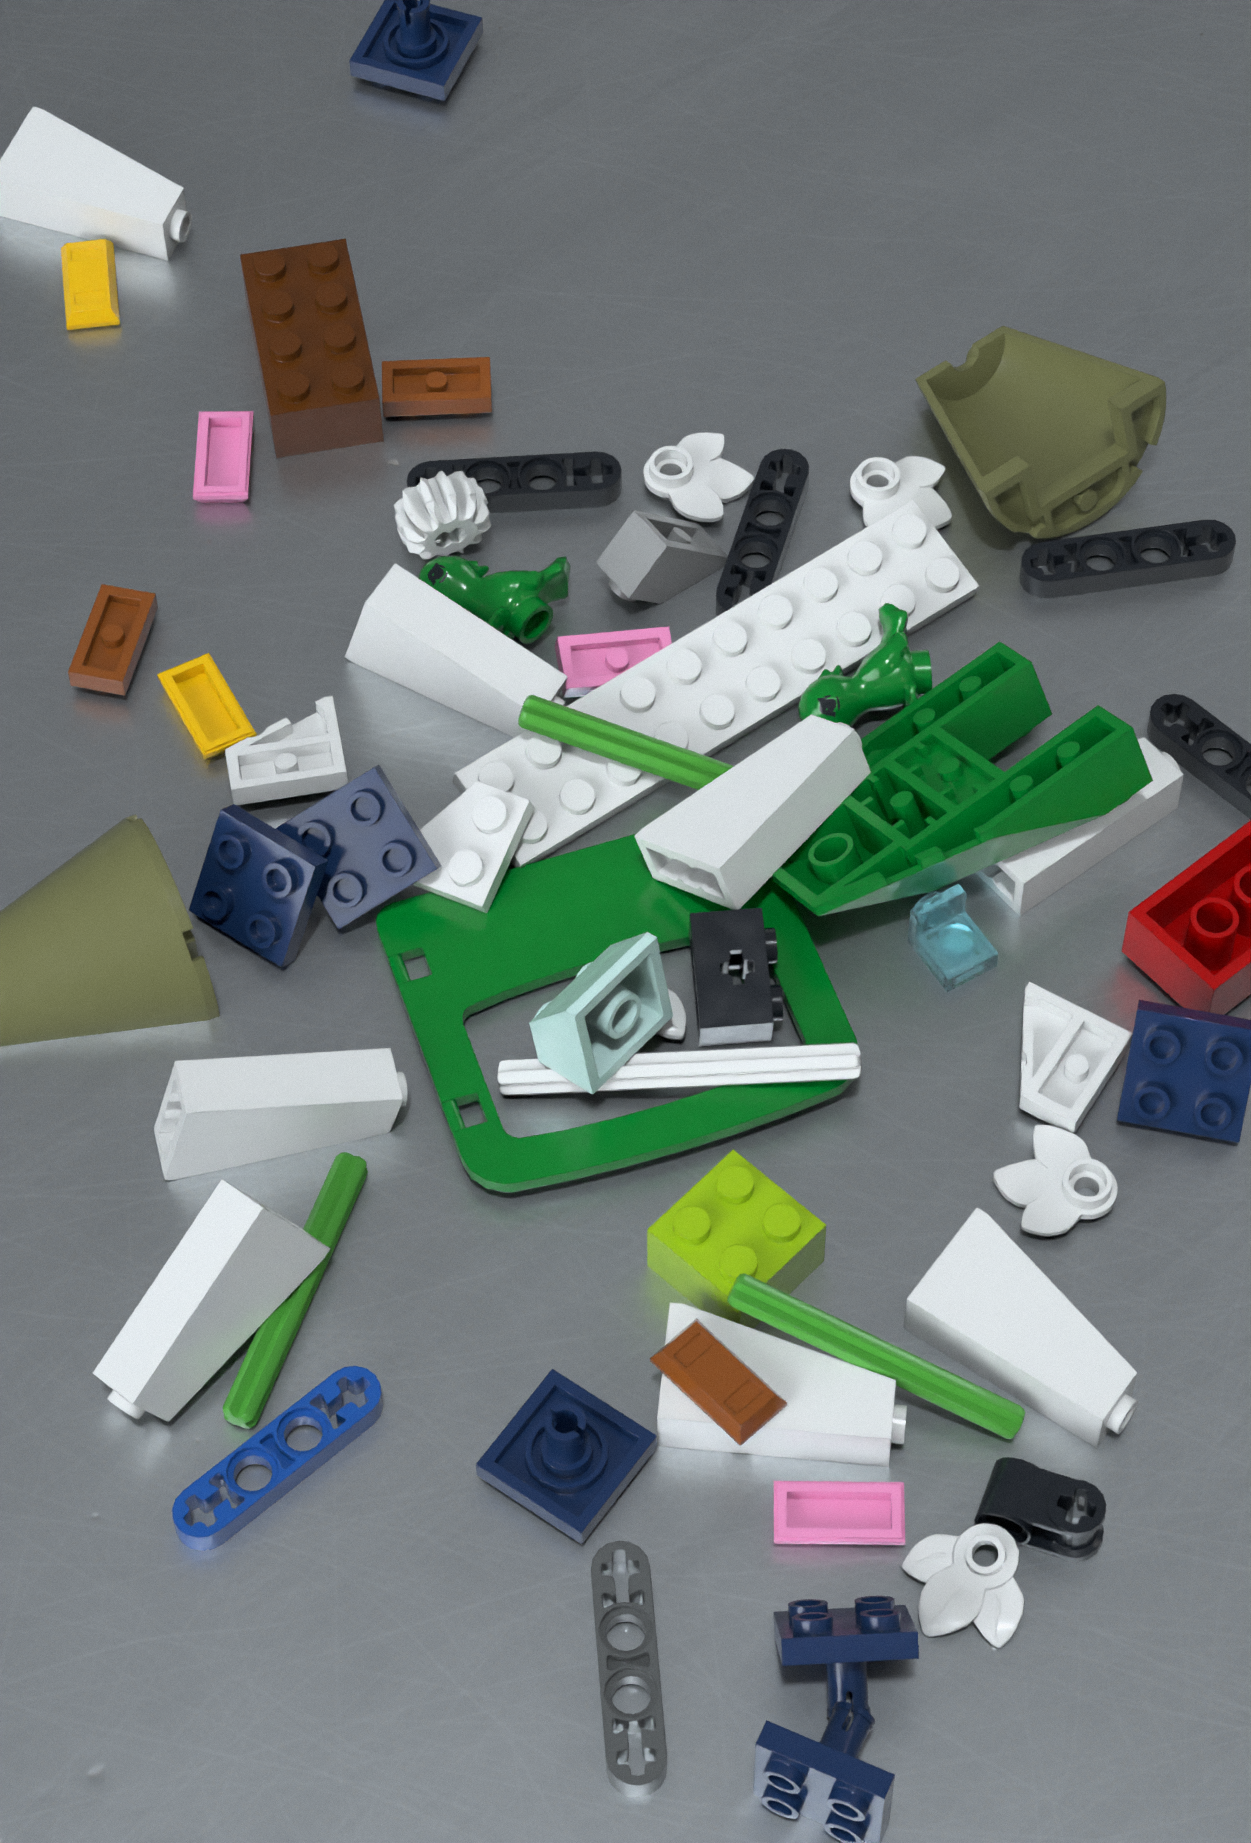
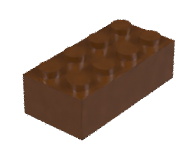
[240,239,384,459]

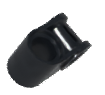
[974,1457,1106,1562]

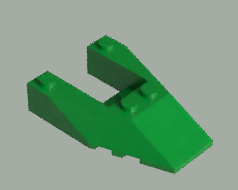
[770,641,1153,916]

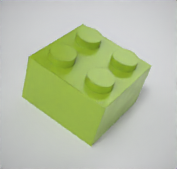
[647,1149,826,1329]

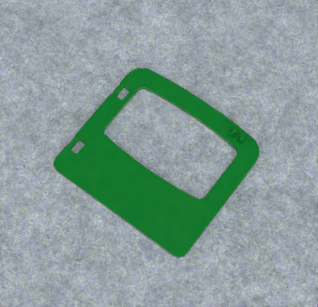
[376,833,858,1192]

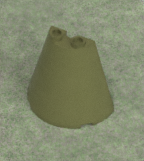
[915,326,1166,538]
[0,814,220,1047]

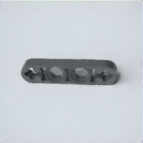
[591,1541,667,1798]

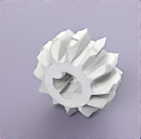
[394,471,491,560]

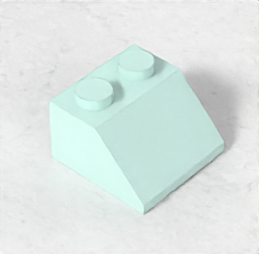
[529,932,673,1095]

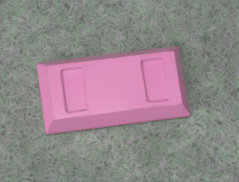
[193,411,254,503]
[774,1481,905,1545]

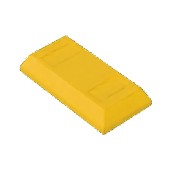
[61,239,120,330]
[157,653,257,760]

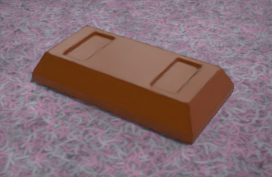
[650,1318,787,1446]

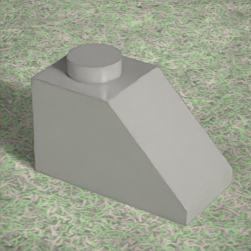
[596,510,728,604]

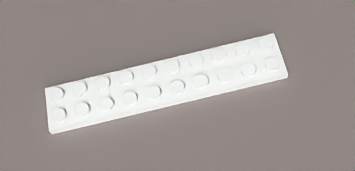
[452,500,979,868]

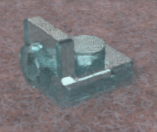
[907,884,998,993]

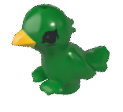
[418,555,571,644]
[798,603,932,727]

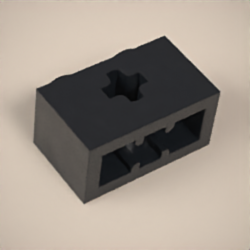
[688,908,784,1047]

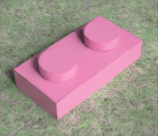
[555,626,672,698]

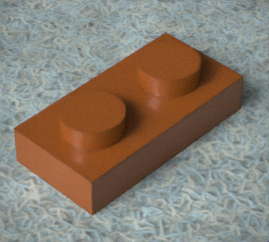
[382,357,492,417]
[68,584,158,696]

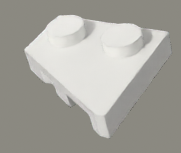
[225,696,348,805]
[412,781,535,913]
[1019,982,1133,1134]

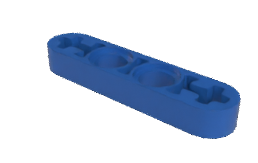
[172,1366,383,1551]

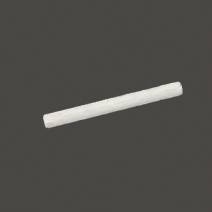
[497,1042,862,1096]

